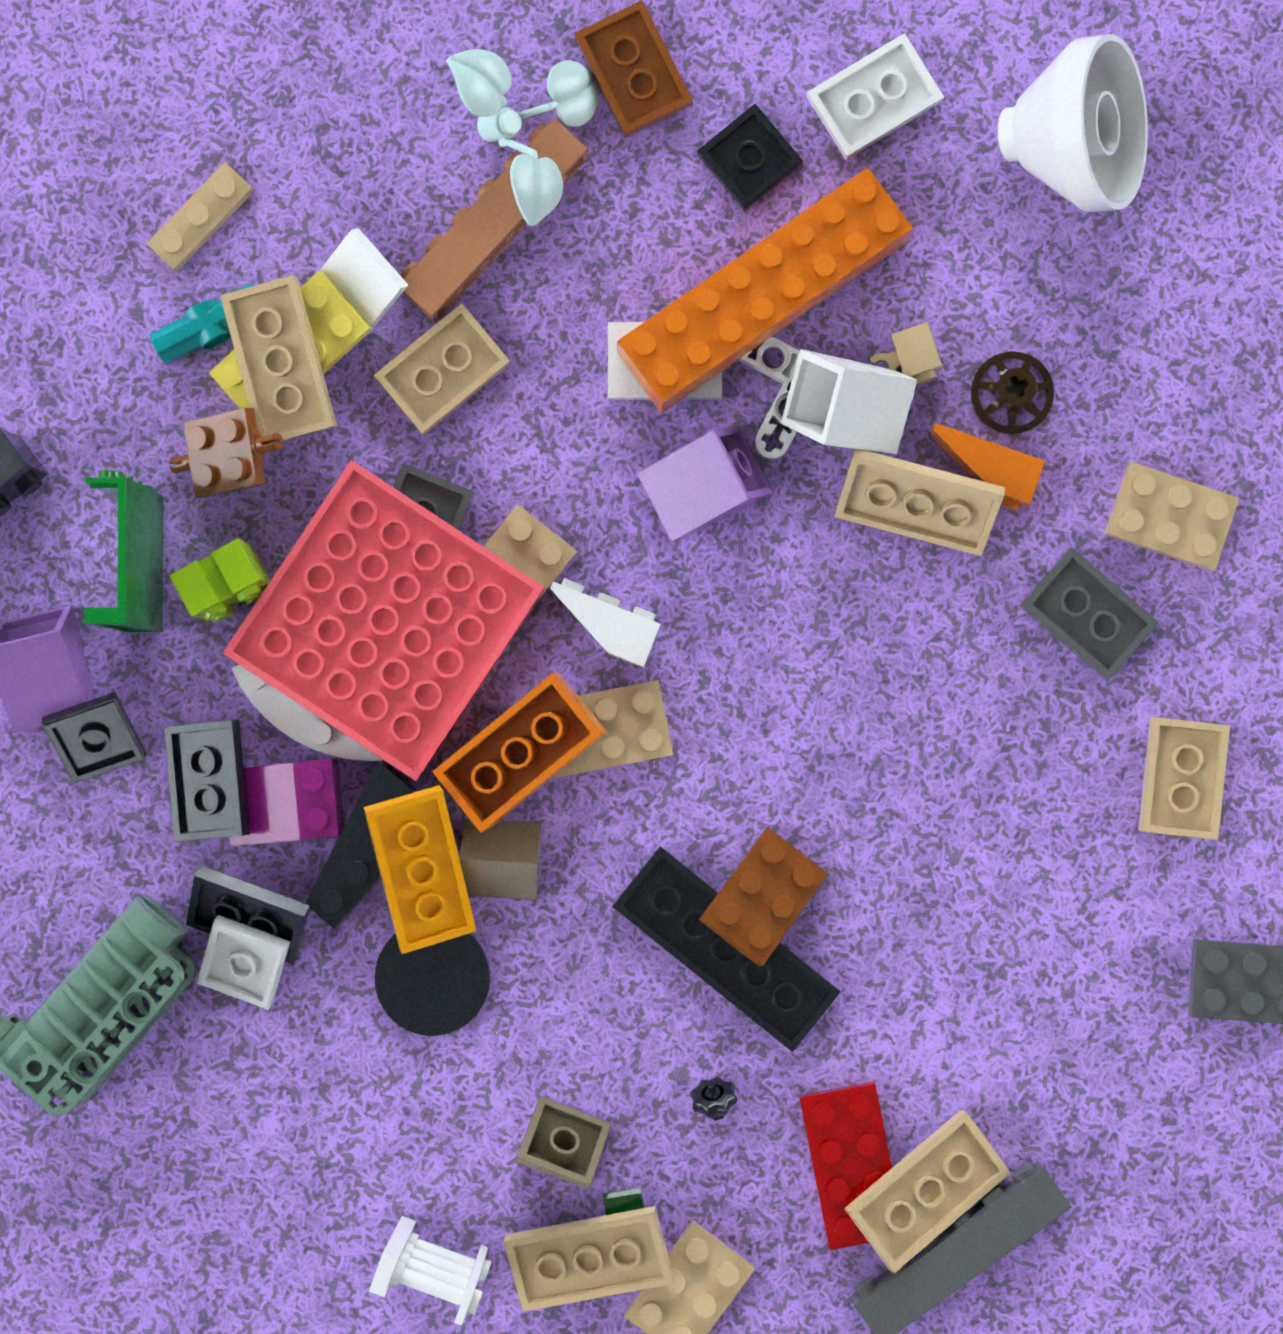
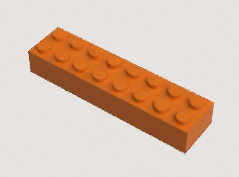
[617,167,913,414]

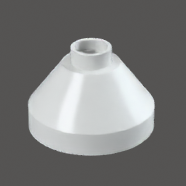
[998,34,1148,212]

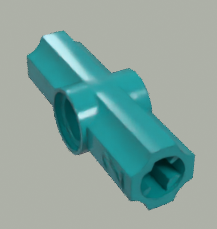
[149,283,253,366]

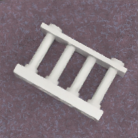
[369,1216,492,1325]

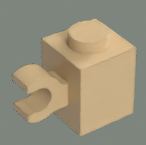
[870,322,943,385]

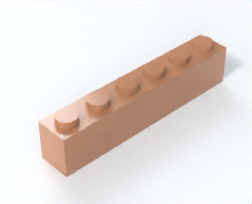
[400,118,589,323]

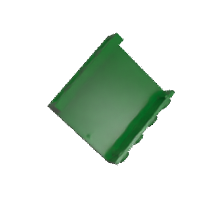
[85,470,163,632]

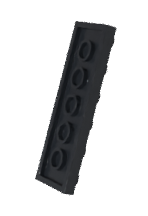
[612,846,841,1052]

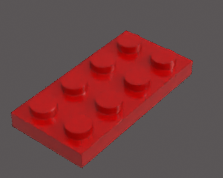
[799,1081,892,1251]

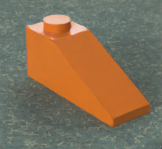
[928,423,1045,511]

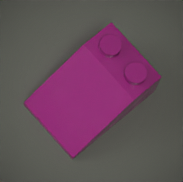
[229,758,344,846]

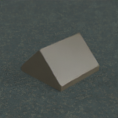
[459,819,541,900]
[516,1096,612,1190]

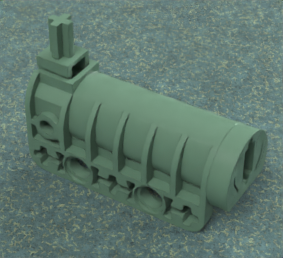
[0,894,198,1116]

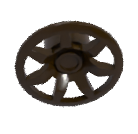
[971,351,1054,434]

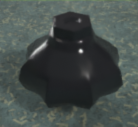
[690,1077,737,1121]

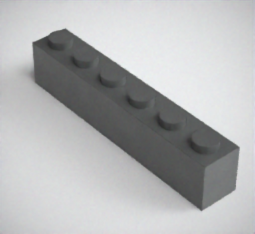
[851,1162,1072,1334]

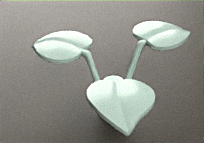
[446,49,599,226]

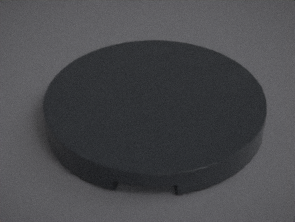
[374,933,491,1036]

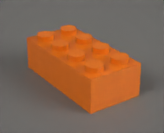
[432,673,608,833]

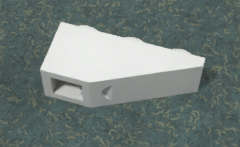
[550,578,661,668]

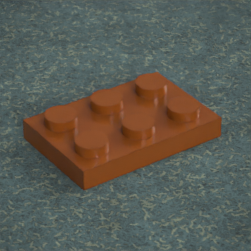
[574,0,693,138]
[698,827,828,967]

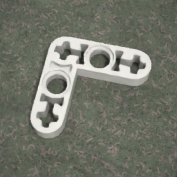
[738,336,799,461]

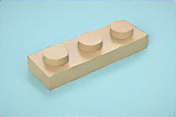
[146,162,254,272]

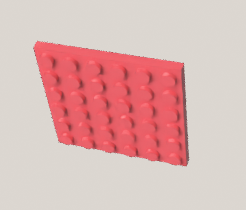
[223,460,545,781]

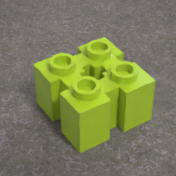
[169,538,271,623]

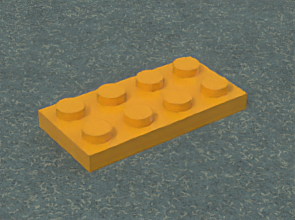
[364,785,476,954]

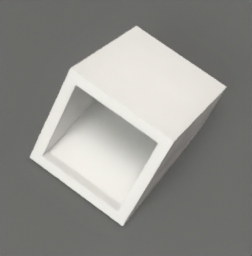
[781,349,917,454]

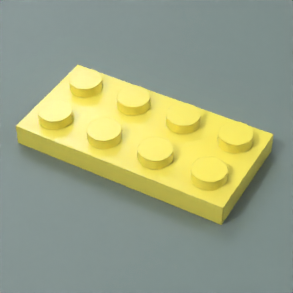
[209,270,373,409]

